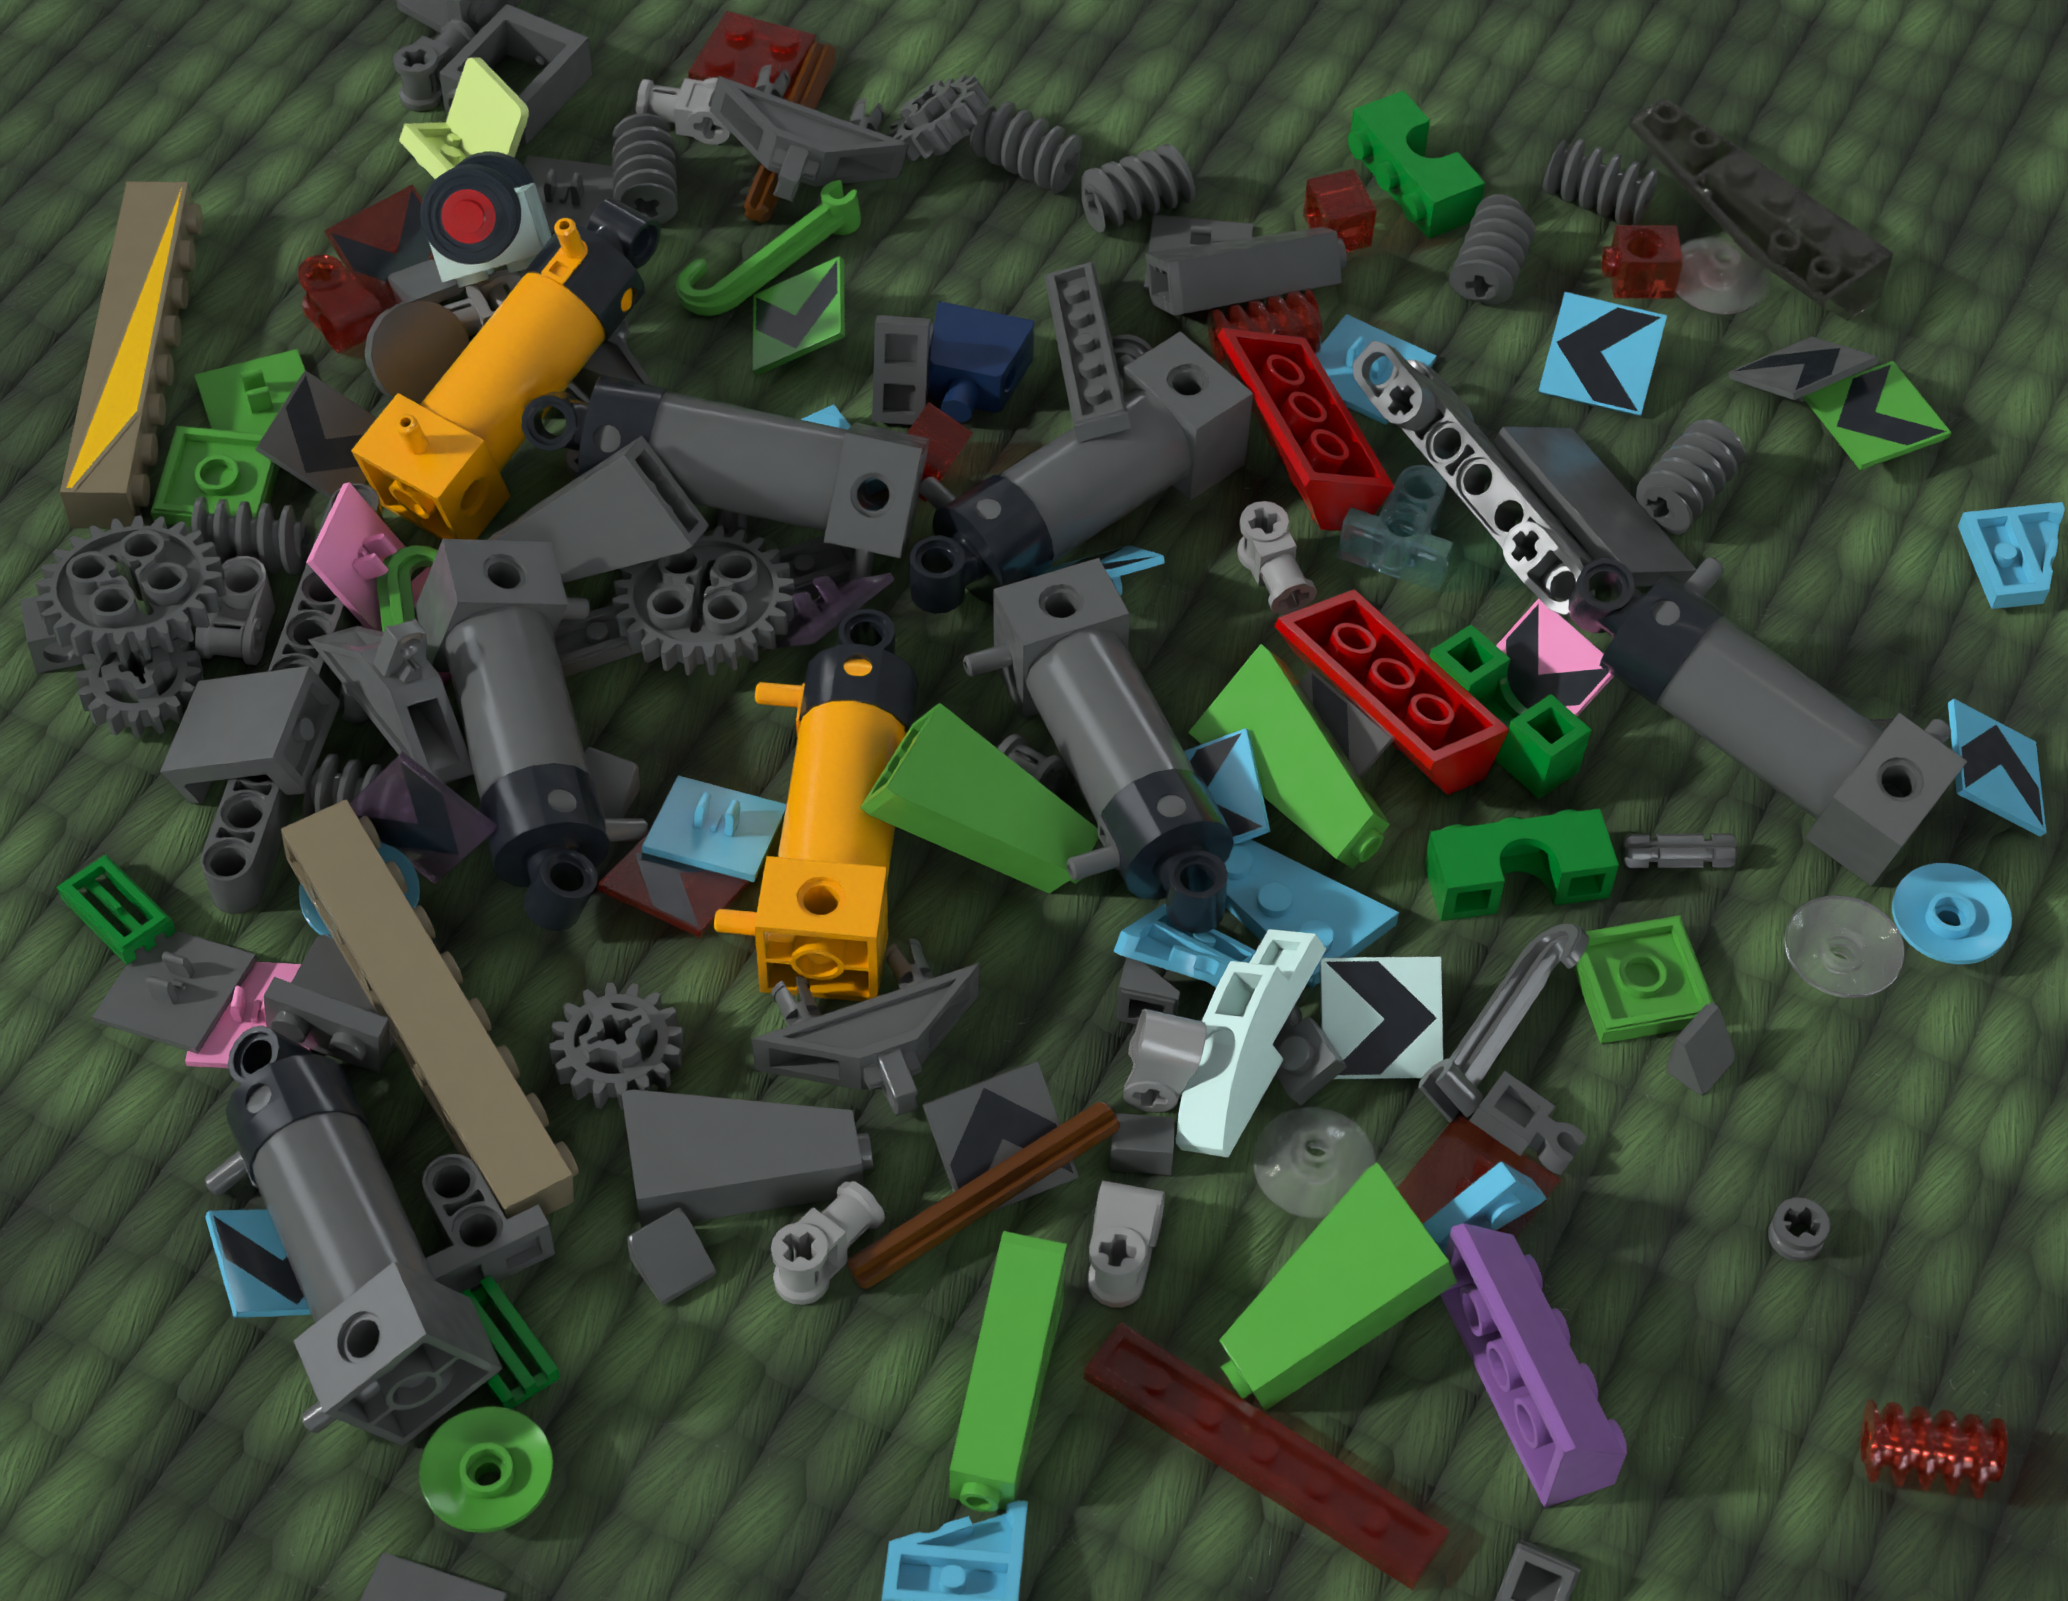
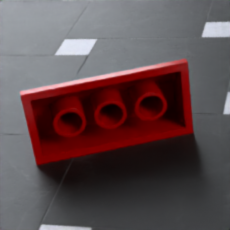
[1218,328,1394,533]
[1274,589,1509,795]

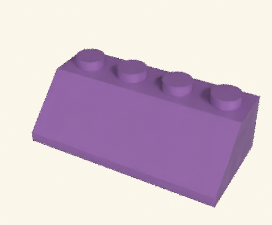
[1440,1223,1627,1508]

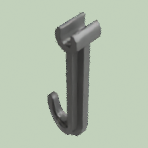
[1418,923,1589,1122]

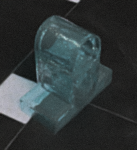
[1337,465,1453,592]

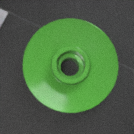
[419,1406,553,1533]

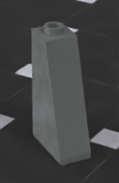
[1145,227,1347,315]
[488,436,709,583]
[621,1090,873,1229]

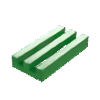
[57,854,177,965]
[461,1275,560,1409]

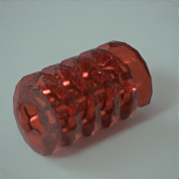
[1208,288,1323,364]
[1860,1399,2008,1499]

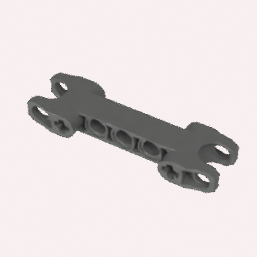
[1353,341,1613,617]

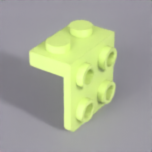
[399,58,529,179]

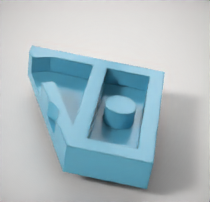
[1113,904,1256,987]
[1423,1161,1547,1255]
[882,1500,1028,1601]

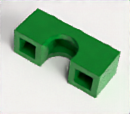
[1348,90,1485,239]
[1429,624,1592,799]
[1424,808,1619,921]

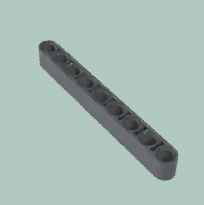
[200,483,384,914]

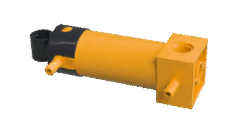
[351,198,661,540]
[714,609,919,1002]

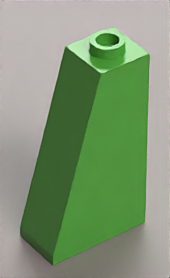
[1188,644,1390,869]
[860,703,1099,893]
[1219,1162,1457,1411]
[949,1231,1067,1512]

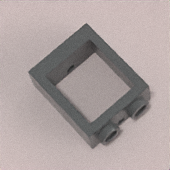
[439,4,592,145]

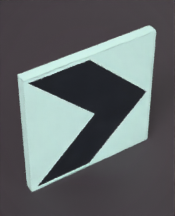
[1320,957,1443,1079]

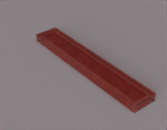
[1083,1322,1450,1590]

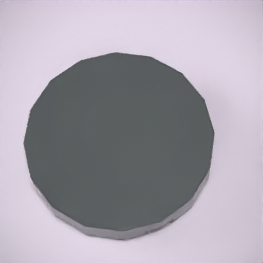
[364,300,470,405]

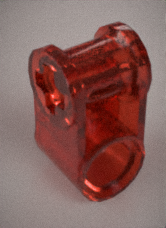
[298,255,384,354]

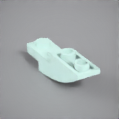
[1176,929,1326,1157]

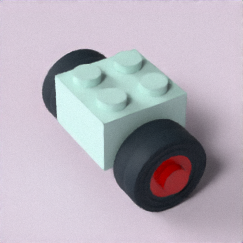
[421,151,552,287]

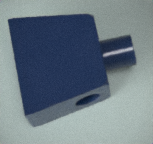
[929,301,1035,422]

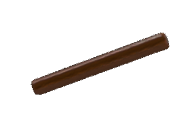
[744,42,836,224]
[846,1102,1120,1289]

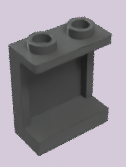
[160,666,340,804]

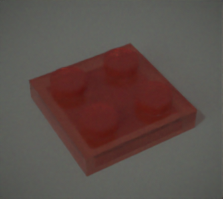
[688,11,816,100]

